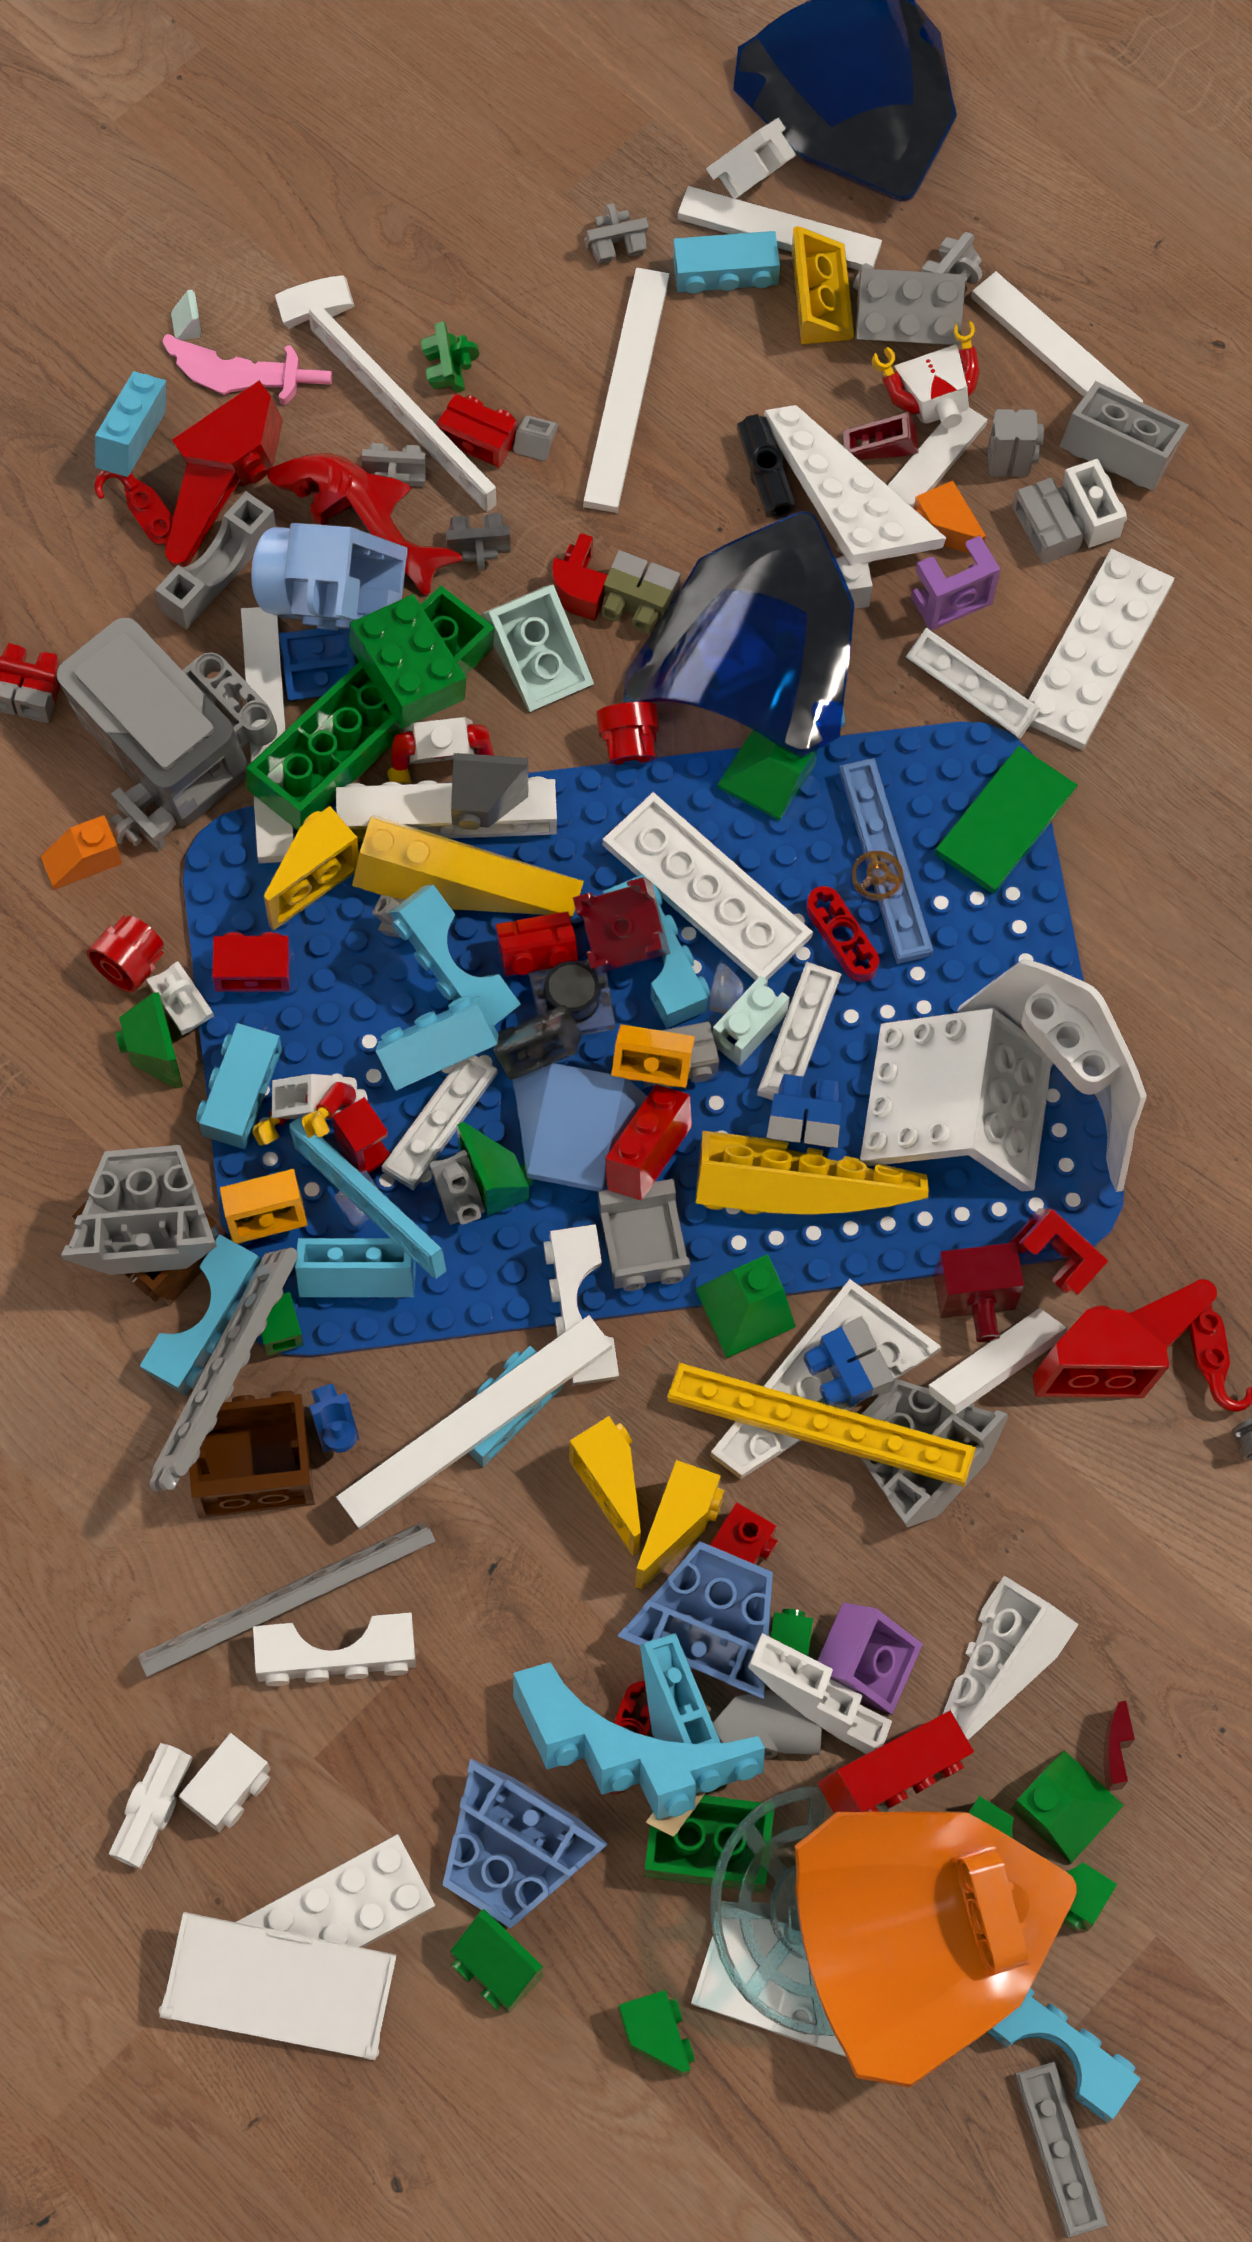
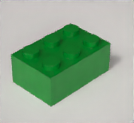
[349,594,467,729]
[643,1795,775,1893]

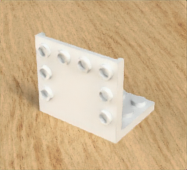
[860,1008,1052,1191]

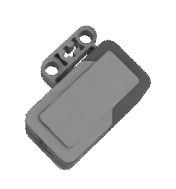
[57,617,278,826]

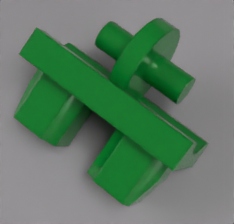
[421,321,480,393]

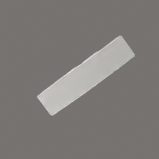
[748,1633,892,1754]

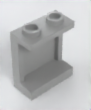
[598,1179,690,1291]

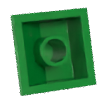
[450,1908,543,2013]

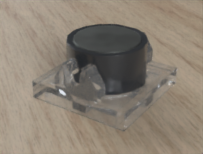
[529,959,615,1042]

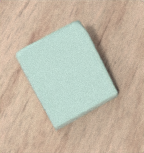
[171,290,202,341]

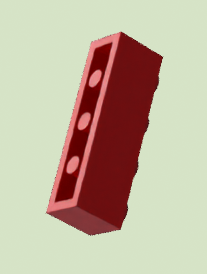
[817,1710,974,1814]

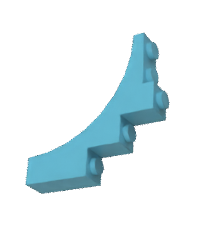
[513,1662,765,1820]

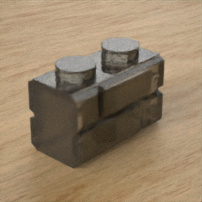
[494,1005,582,1080]

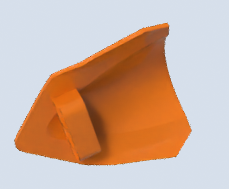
[795,1811,1077,2088]

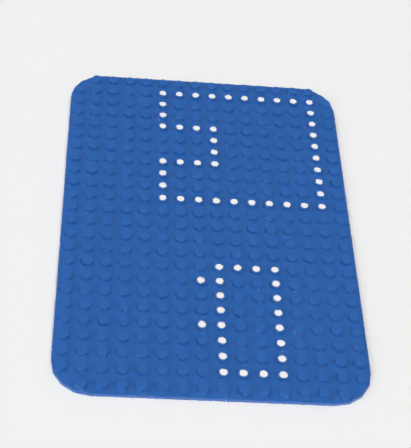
[183,721,1124,1357]

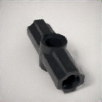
[737,414,796,520]

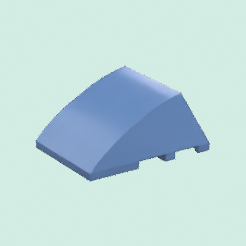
[513,1063,647,1192]
[618,1541,773,1699]
[443,1759,608,1929]

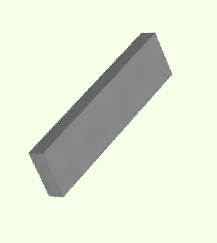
[1014,2062,1108,2238]

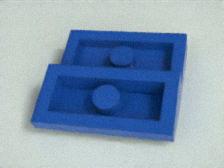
[279,628,356,702]

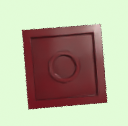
[573,877,670,974]

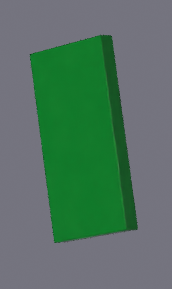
[935,746,1078,894]

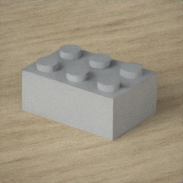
[855,268,966,345]

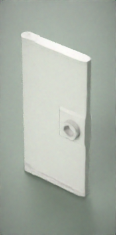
[691,1903,847,2057]
[159,1912,396,2060]

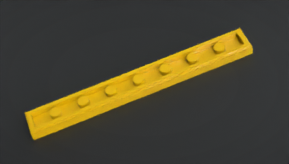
[667,1362,976,1487]

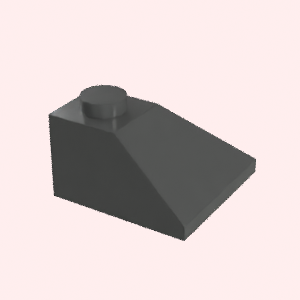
[451,753,529,830]

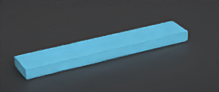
[289,1117,447,1279]

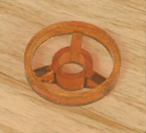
[852,851,903,900]

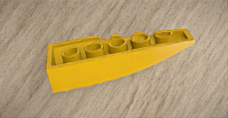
[352,815,584,916]
[696,1131,929,1214]

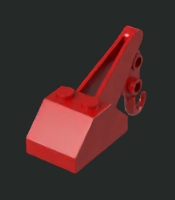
[94,380,283,567]
[1032,1279,1252,1412]

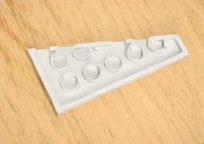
[764,405,946,565]
[710,1279,941,1479]

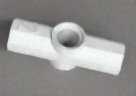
[109,1743,193,1869]

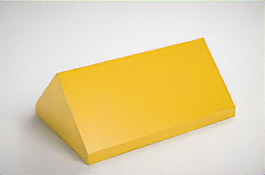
[792,226,854,344]

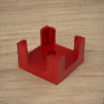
[1009,1208,1108,1295]

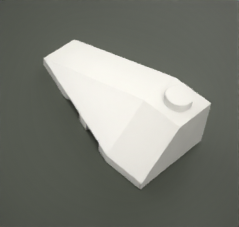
[943,1576,1079,1740]

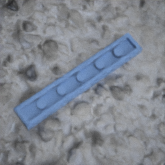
[839,758,933,964]

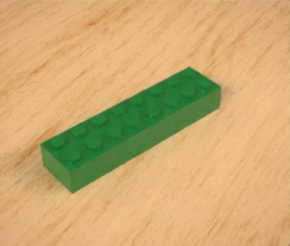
[246,585,495,831]

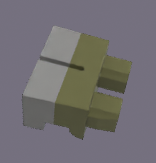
[602,550,681,634]

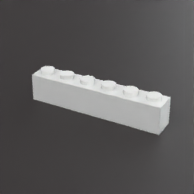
[336,776,557,842]

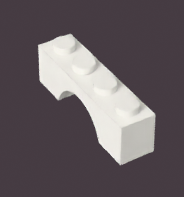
[543,1224,619,1386]
[253,1613,416,1686]

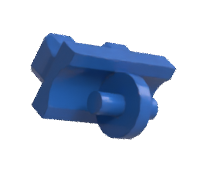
[309,1384,360,1453]

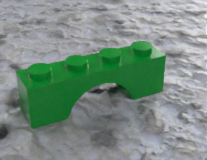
[969,1795,1118,1931]

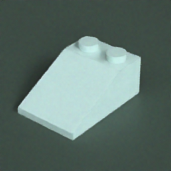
[481,584,594,712]

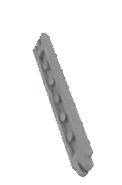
[150,1248,298,1492]

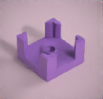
[911,536,1000,631]

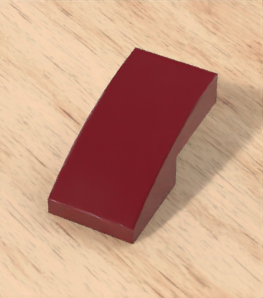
[1103,1701,1135,1791]

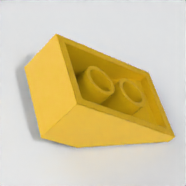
[264,806,359,931]
[569,1416,641,1556]
[635,1460,725,1590]

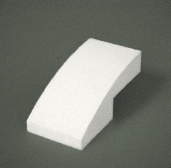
[275,275,355,329]

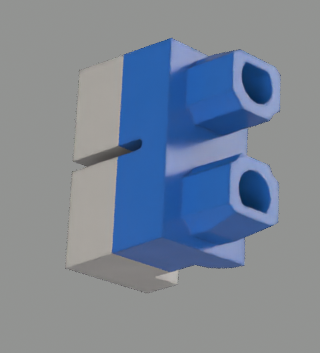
[766,1074,842,1148]
[804,1316,895,1408]

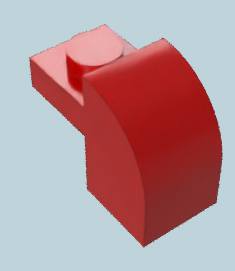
[552,533,608,621]

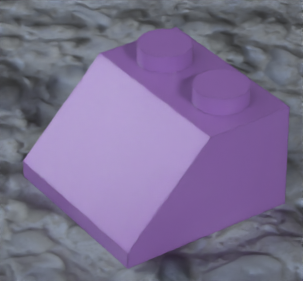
[817,1603,923,1715]

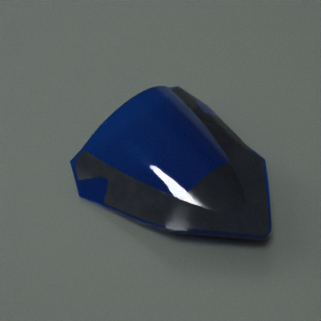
[733,0,957,202]
[622,511,855,758]

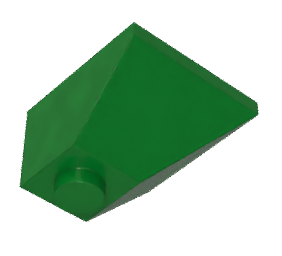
[717,729,818,821]
[115,992,183,1089]
[457,1122,533,1216]
[695,1254,796,1358]
[1011,1750,1124,1864]

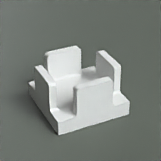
[706,118,796,199]

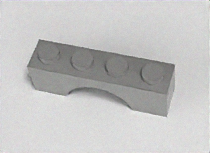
[155,491,276,630]

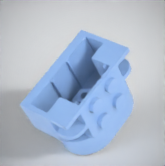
[251,523,407,631]

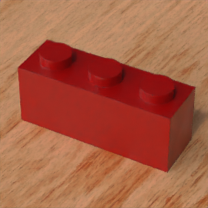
[605,1084,692,1201]

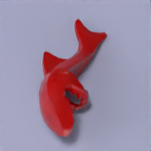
[267,453,463,595]

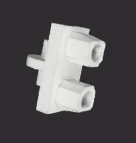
[147,961,214,1035]

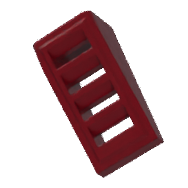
[843,412,919,460]

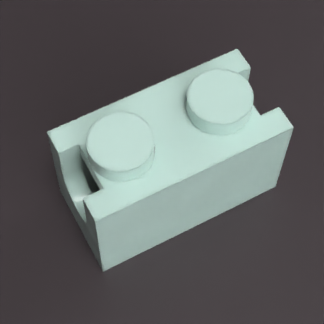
[712,975,790,1067]

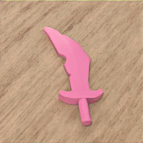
[163,334,332,405]

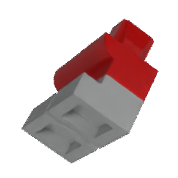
[0,643,61,724]

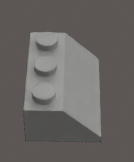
[1060,381,1189,491]

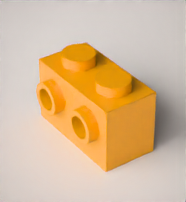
[611,1024,695,1088]
[220,1169,308,1244]

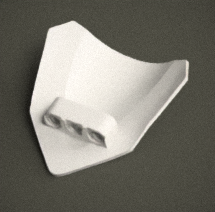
[957,959,1147,1192]

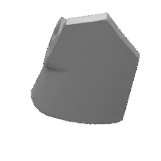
[713,1690,821,1759]

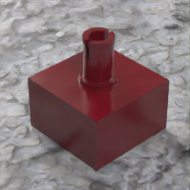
[933,1242,1024,1343]

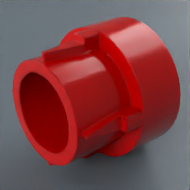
[596,702,659,765]
[87,915,164,993]

